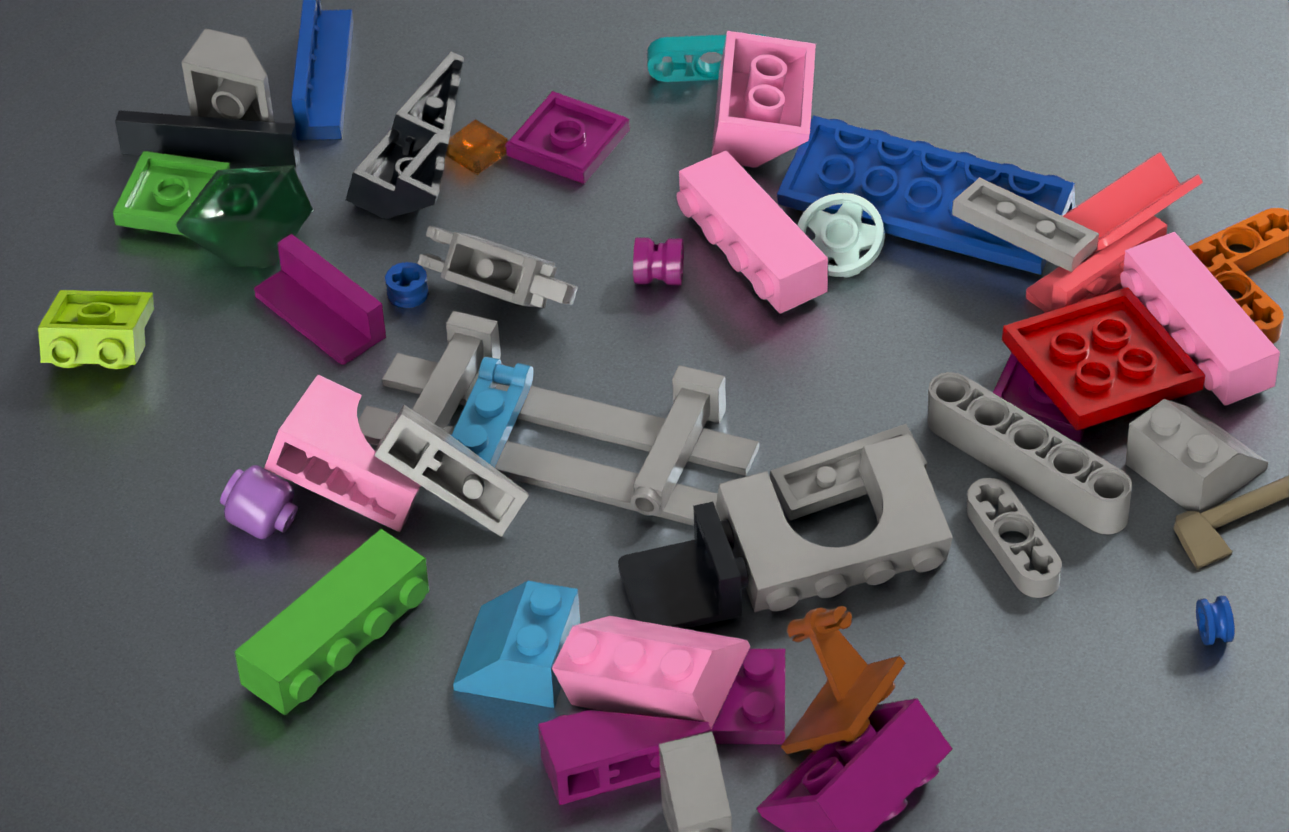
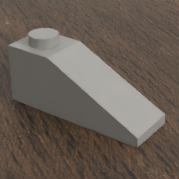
[374,405,529,537]

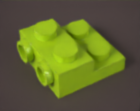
[38,290,154,369]

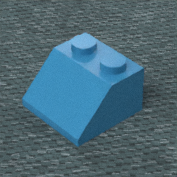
[453,581,581,708]

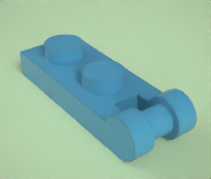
[451,357,534,468]

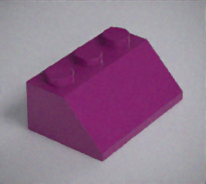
[756,698,953,832]

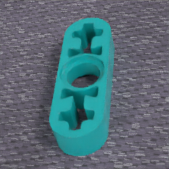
[647,34,768,82]

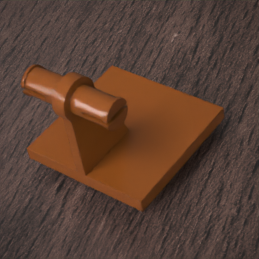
[781,606,906,754]

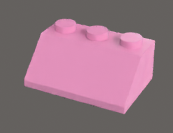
[711,31,816,168]
[552,616,750,729]

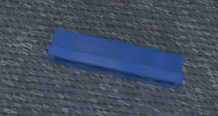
[291,0,354,140]

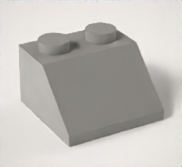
[182,28,274,122]
[1125,399,1268,513]

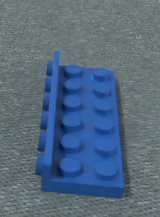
[777,115,1075,275]

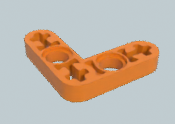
[1188,208,1289,344]

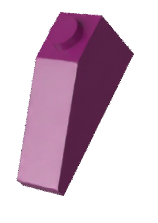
[538,710,711,805]

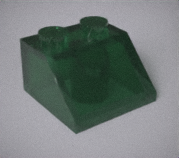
[176,165,313,268]

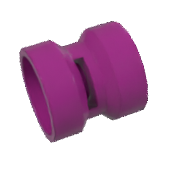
[633,237,684,286]

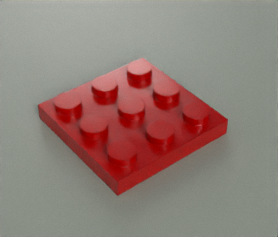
[1002,287,1206,431]

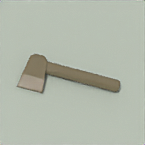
[1173,475,1289,569]

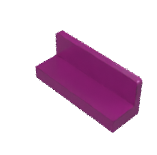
[254,234,386,365]

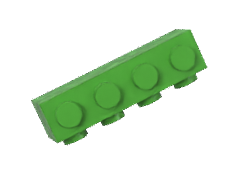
[235,529,430,715]

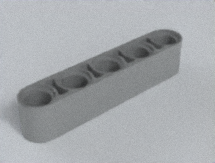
[927,372,1132,535]

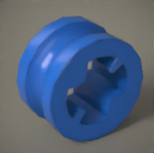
[385,262,429,308]
[1196,595,1235,646]

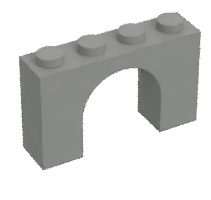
[716,433,953,612]

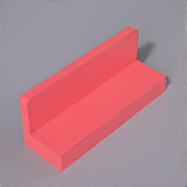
[1063,152,1203,256]
[1026,216,1167,313]

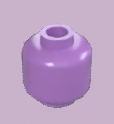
[220,465,298,540]

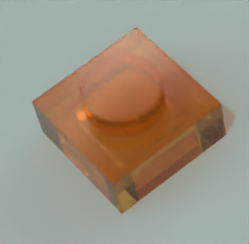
[446,119,508,175]

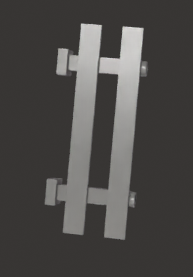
[358,311,759,526]

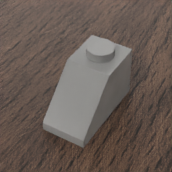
[659,732,732,832]

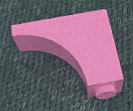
[264,375,421,532]

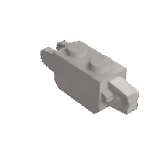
[417,226,578,308]

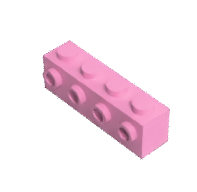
[677,150,828,314]
[1120,232,1280,406]

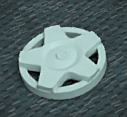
[797,193,885,278]

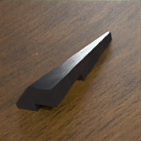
[346,51,464,219]

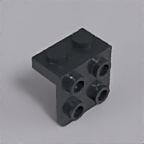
[618,501,749,629]

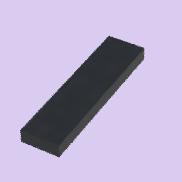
[115,110,300,168]

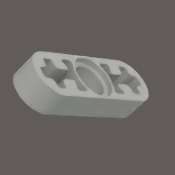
[966,478,1062,598]

